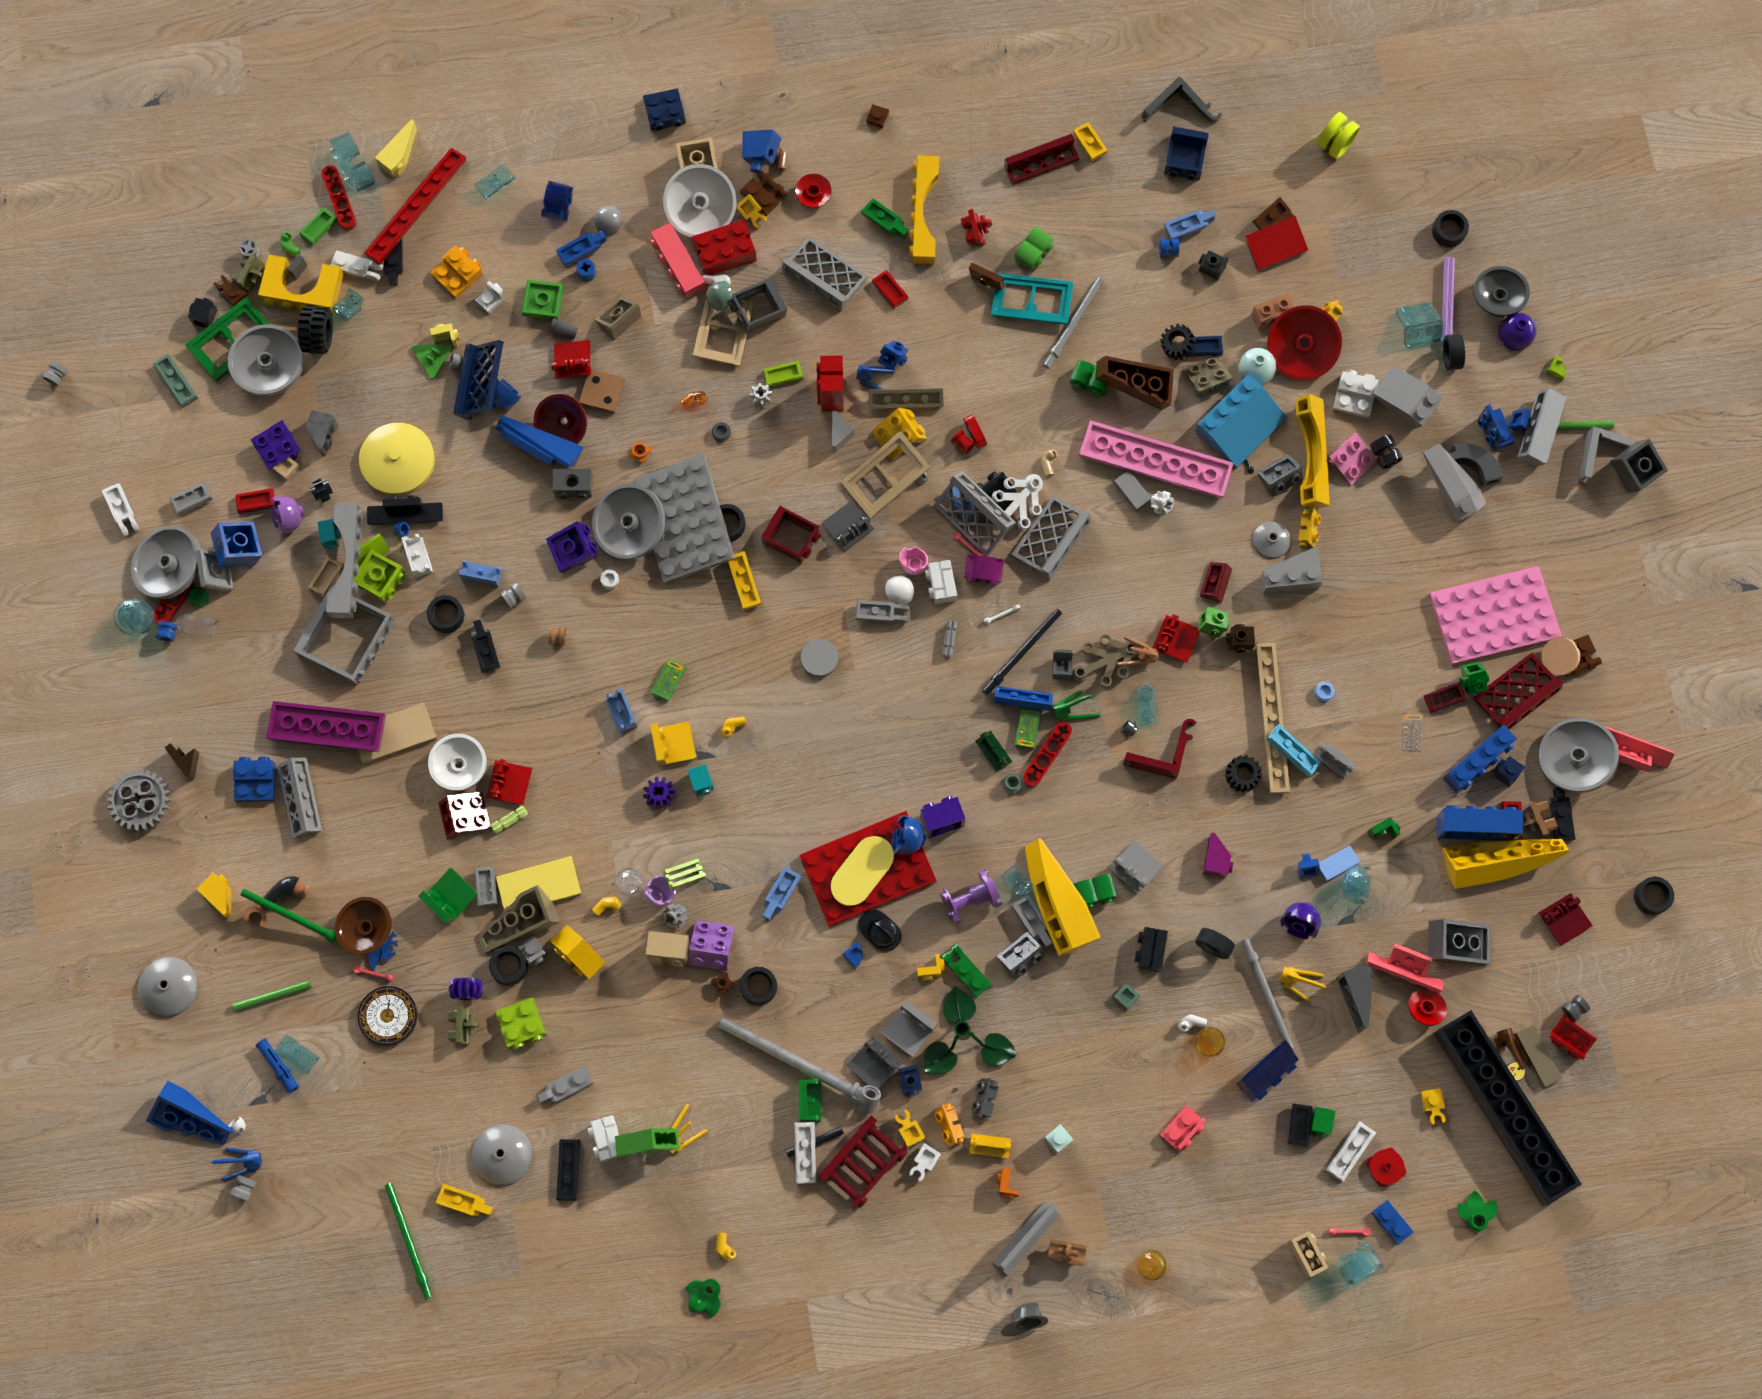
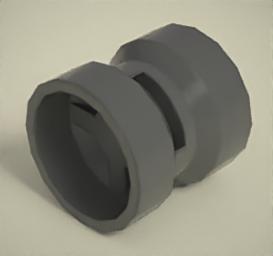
[1562,995,1590,1022]

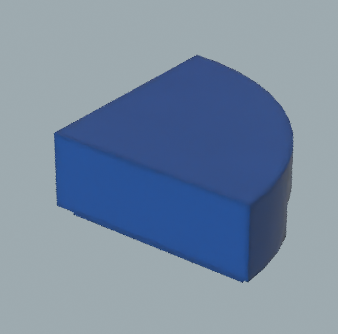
[843,941,862,969]

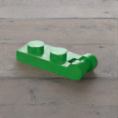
[940,943,992,998]

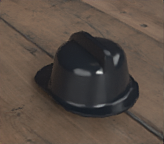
[859,910,902,952]

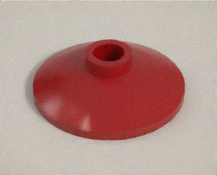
[795,173,832,208]
[1408,989,1447,1026]

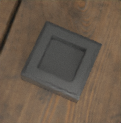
[288,255,307,280]

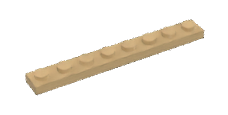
[1255,643,1290,794]

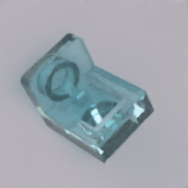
[333,288,363,321]
[1000,864,1033,896]

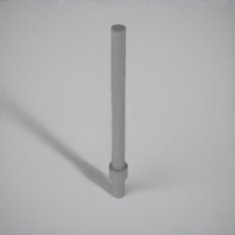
[1043,277,1104,369]
[1242,938,1295,1051]

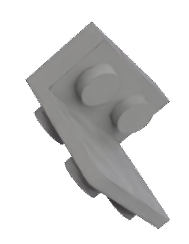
[882,999,937,1057]

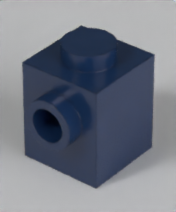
[1494,756,1525,787]

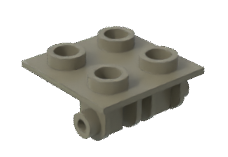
[1183,355,1233,396]

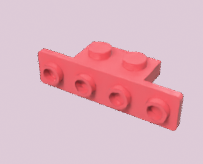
[1605,726,1675,772]
[1366,943,1443,993]

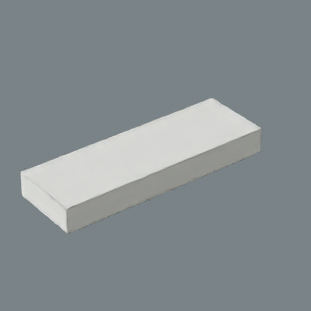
[1325,1121,1376,1182]
[794,1122,816,1184]

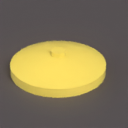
[359,423,435,496]

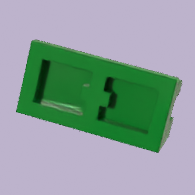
[799,1079,821,1122]

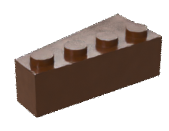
[1095,356,1174,410]

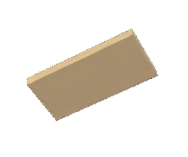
[358,703,437,764]

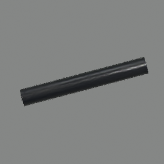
[786,1126,844,1158]

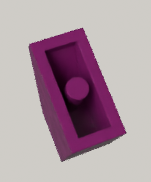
[1203,832,1233,878]

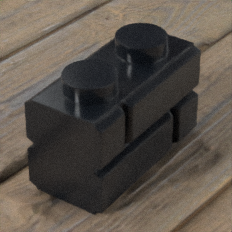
[1134,927,1168,972]

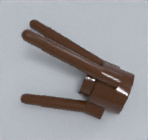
[1494,1028,1531,1070]

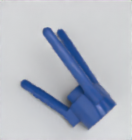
[856,365,894,389]
[211,1148,261,1181]

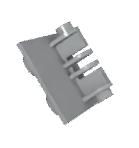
[1109,840,1163,894]

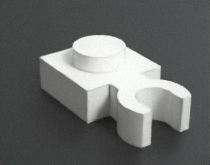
[909,1143,941,1182]

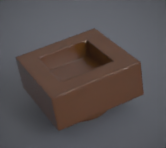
[866,104,889,128]

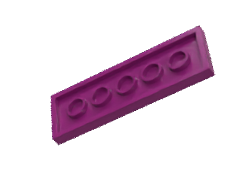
[266,701,386,752]

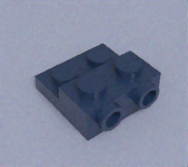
[643,88,686,131]

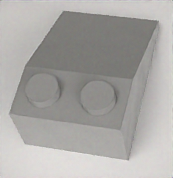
[1372,365,1443,430]

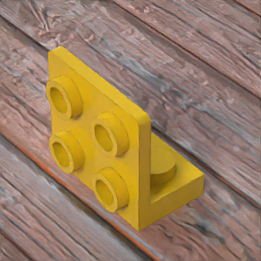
[650,722,696,766]

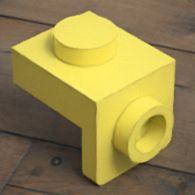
[430,324,460,348]

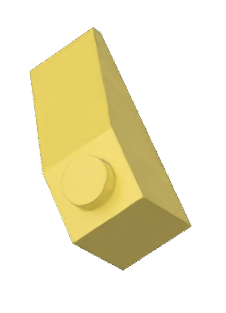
[375,119,417,178]

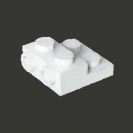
[1332,369,1379,419]

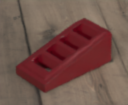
[1423,681,1467,714]

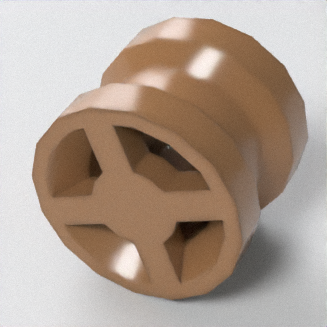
[549,626,566,646]

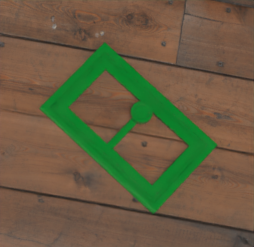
[185,297,270,381]

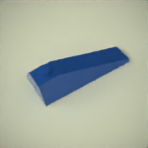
[146,1081,232,1145]

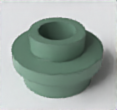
[1003,774,1022,793]

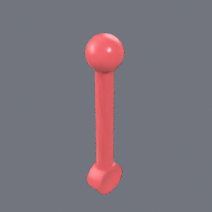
[953,532,984,556]
[353,966,393,982]
[1328,1228,1371,1236]

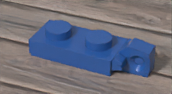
[556,231,607,267]

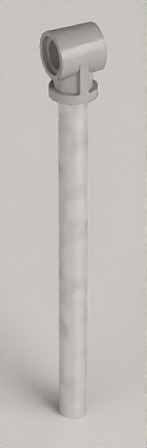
[718,1017,881,1114]

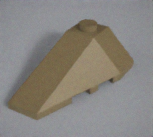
[478,885,560,953]

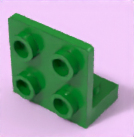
[418,868,478,923]

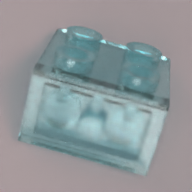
[1396,302,1443,347]

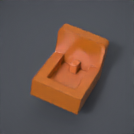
[996,1168,1020,1199]

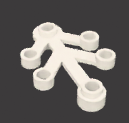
[992,474,1043,531]

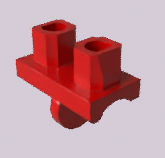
[960,209,993,246]

